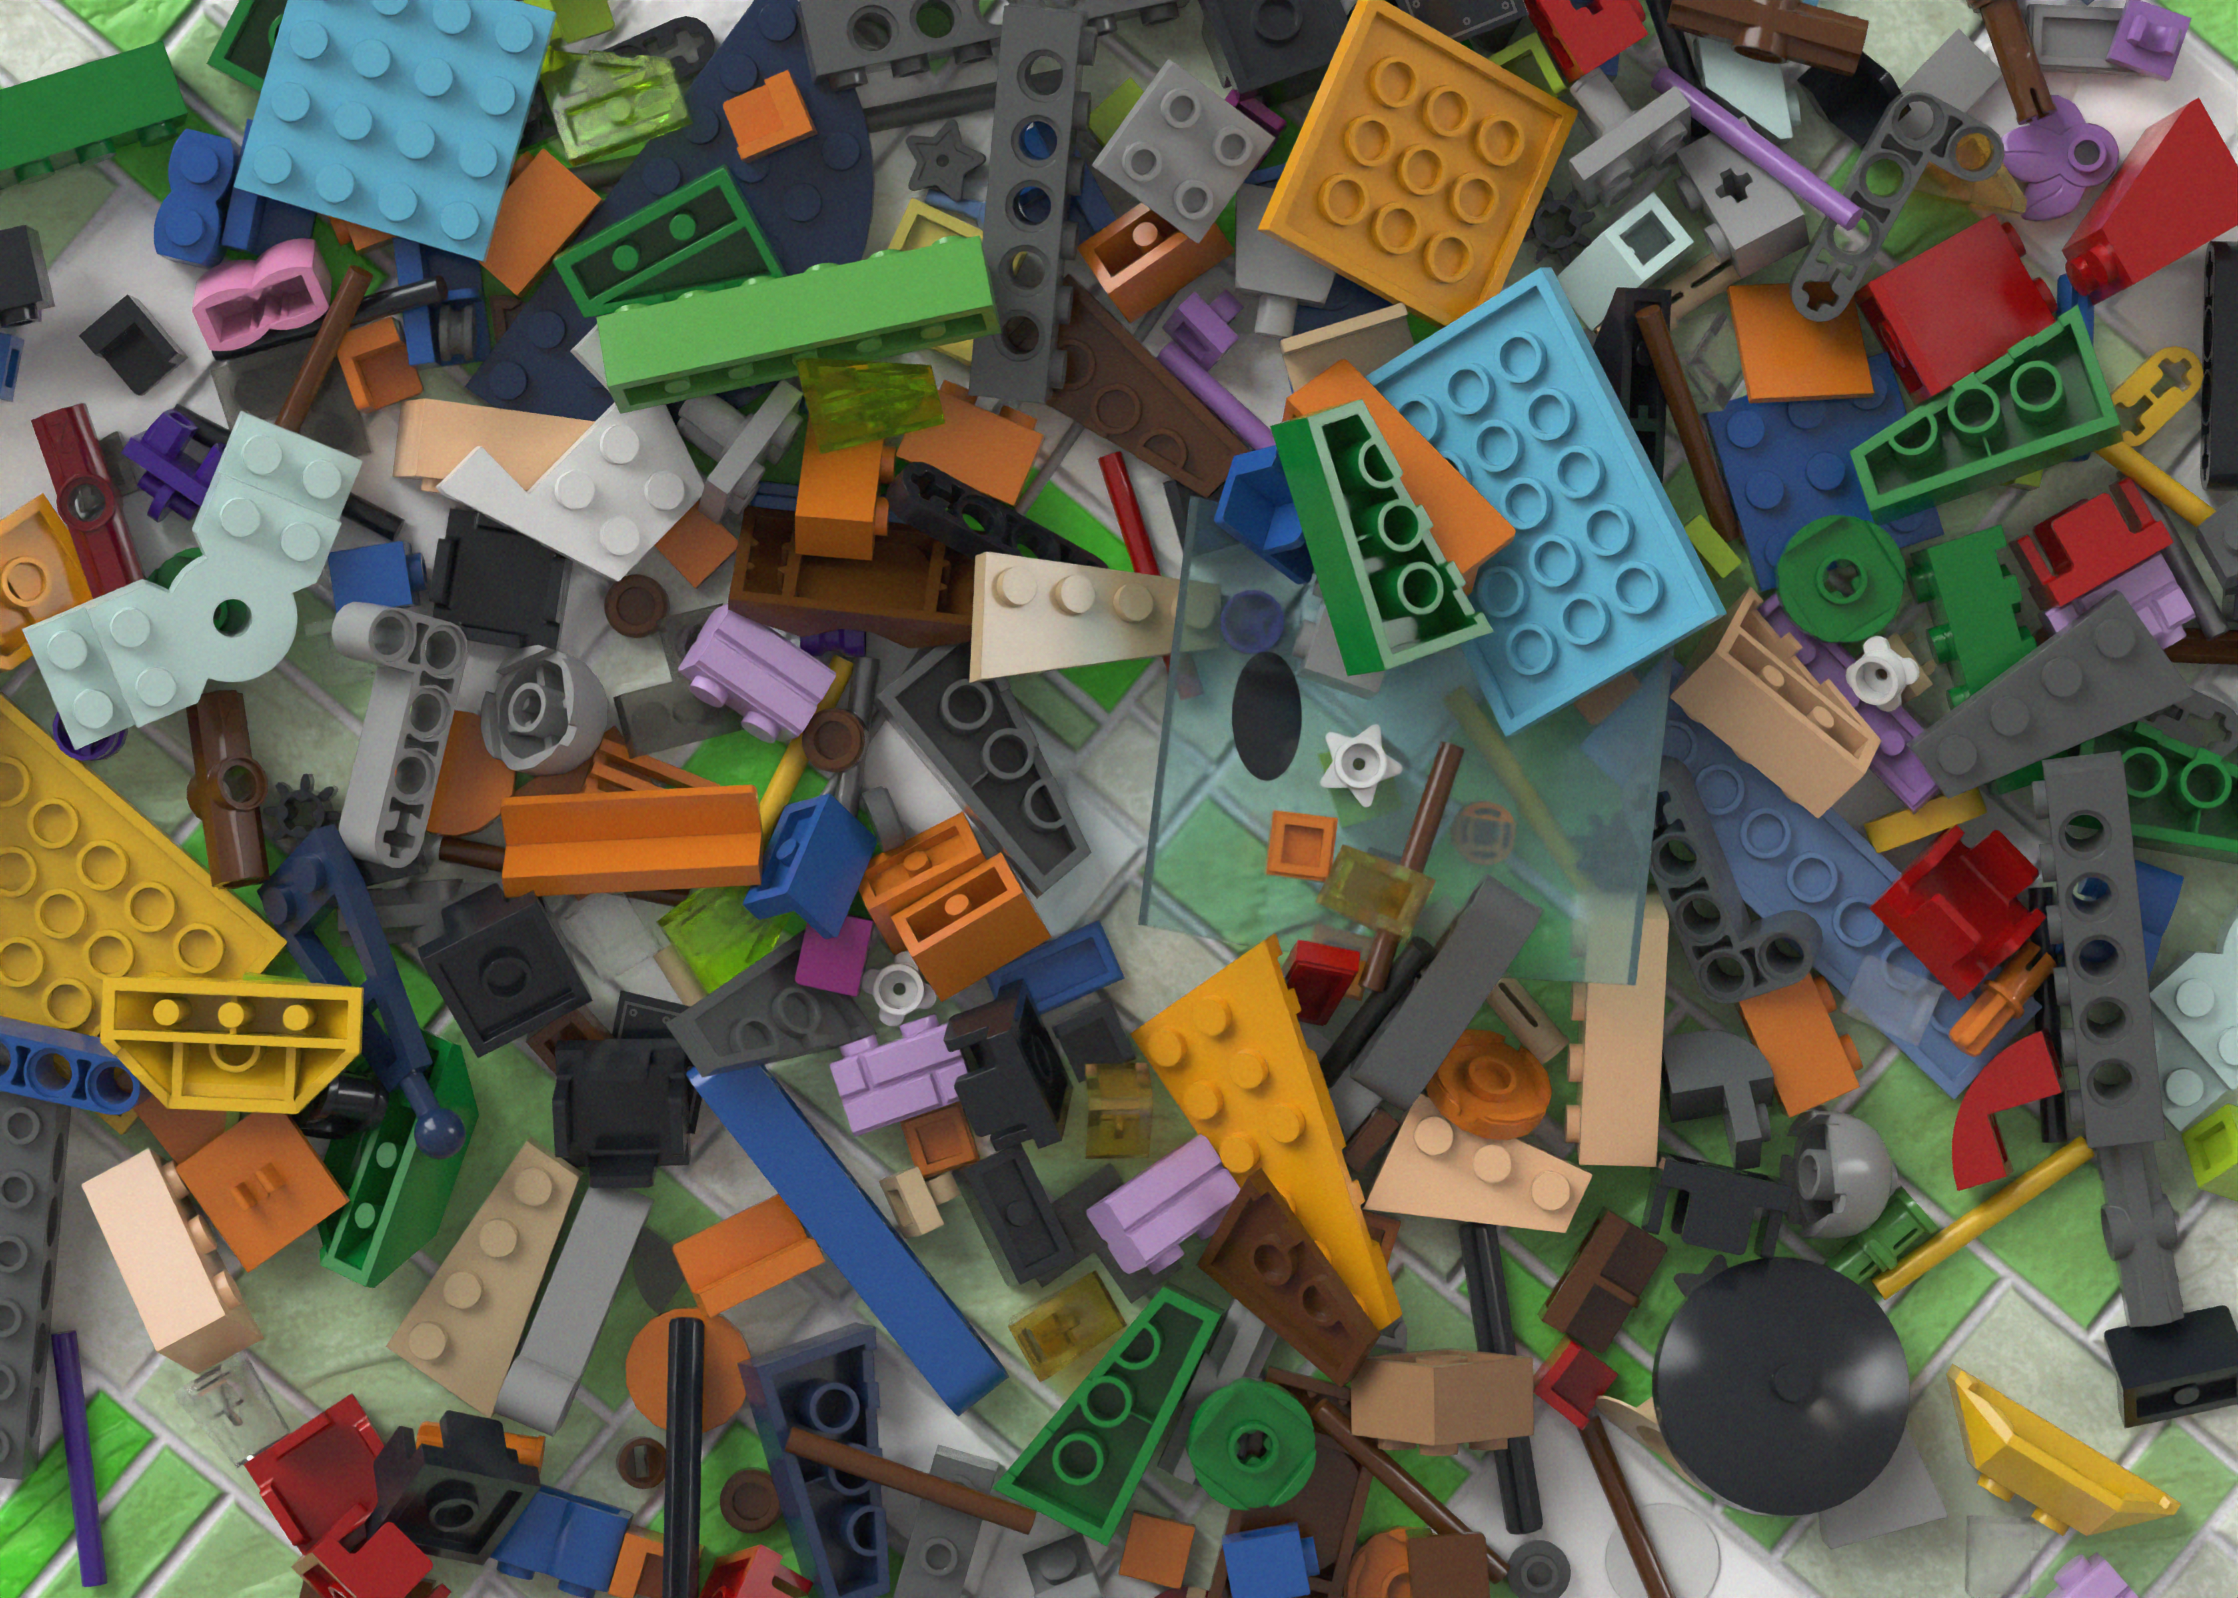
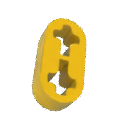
[2110,346,2204,448]
[1863,787,1988,853]

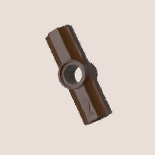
[1665,0,1869,78]
[186,690,270,890]

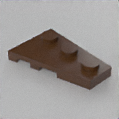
[1196,1168,1381,1388]

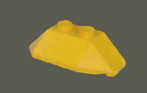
[100,977,364,1114]
[1946,1363,2181,1536]

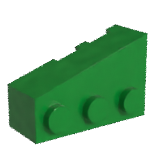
[553,163,788,318]

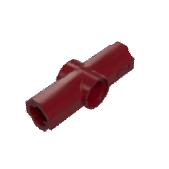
[31,403,148,599]

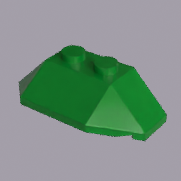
[317,1028,479,1288]

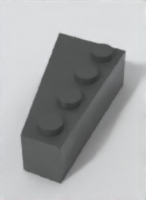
[874,641,1092,899]

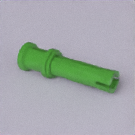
[1823,1185,1939,1285]

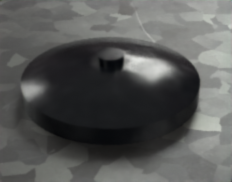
[1652,1257,1910,1518]

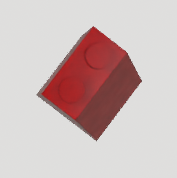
[2061,97,2238,306]
[1854,213,2058,406]

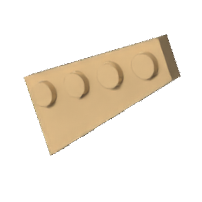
[969,552,1217,683]
[386,1137,583,1419]

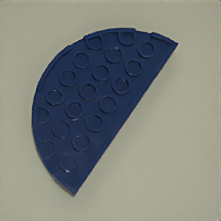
[465,0,875,425]

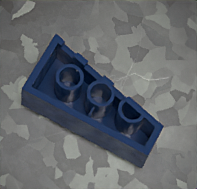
[737,1322,890,1598]

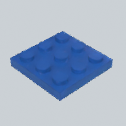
[1702,352,1945,592]

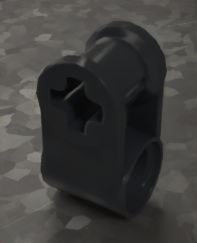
[292,1070,389,1140]

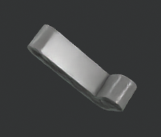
[332,602,468,868]
[493,1186,655,1437]

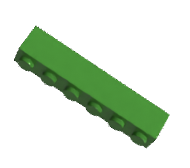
[596,235,1001,414]

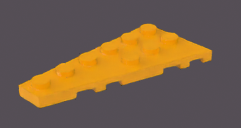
[1130,933,1403,1331]

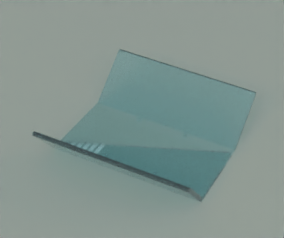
[1138,496,1675,986]

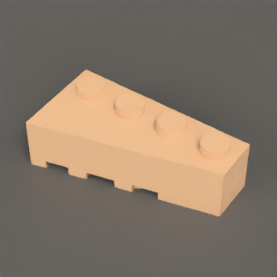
[1564,884,1669,1167]

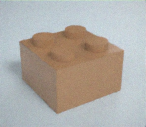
[1351,1348,1534,1456]

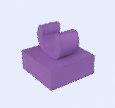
[2105,0,2192,82]
[1162,289,1244,372]

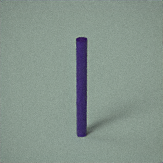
[51,1330,108,1587]

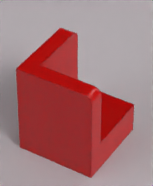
[1533,1333,1618,1430]

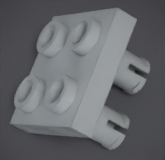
[1091,59,1275,244]
[1569,67,1691,211]
[676,379,803,525]

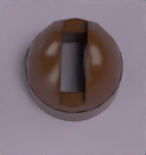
[616,1436,666,1489]

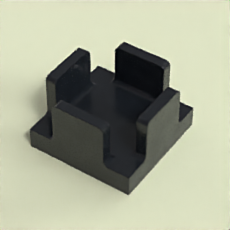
[1198,0,1348,108]
[429,508,573,651]
[418,883,593,1058]
[943,979,1074,1151]
[552,1038,691,1188]
[1641,1151,1793,1260]
[365,1410,541,1565]

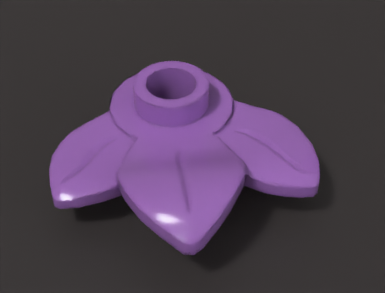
[1989,95,2119,222]

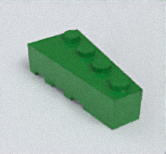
[0,40,188,190]
[2065,721,2238,864]
[992,1281,1225,1546]

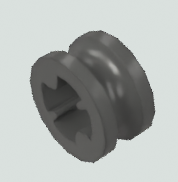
[439,304,477,361]

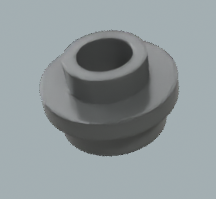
[1507,1540,1571,1598]

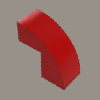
[1952,1027,2067,1191]

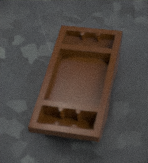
[728,505,986,649]
[1207,1365,1378,1598]

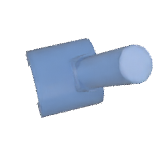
[925,189,986,231]

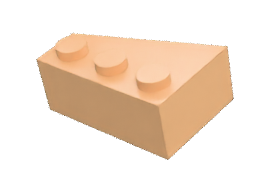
[392,398,595,494]
[1670,586,1882,819]
[1361,1092,1593,1233]
[81,1148,264,1374]

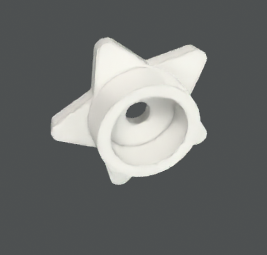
[1320,724,1403,807]

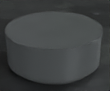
[861,785,906,853]

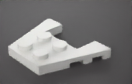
[435,313,705,582]

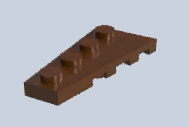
[1008,274,1252,498]

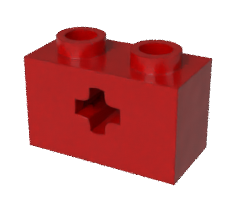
[1523,0,1649,83]

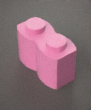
[192,238,332,351]

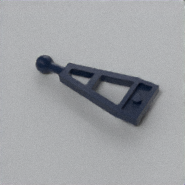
[257,824,466,1160]

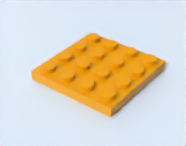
[1257,0,1579,329]

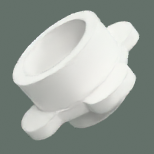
[1846,636,1920,712]
[862,951,937,1026]

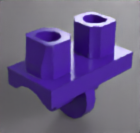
[121,409,226,523]

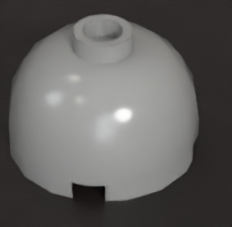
[480,645,608,777]
[1779,1110,1898,1239]

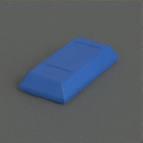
[985,920,1125,1015]

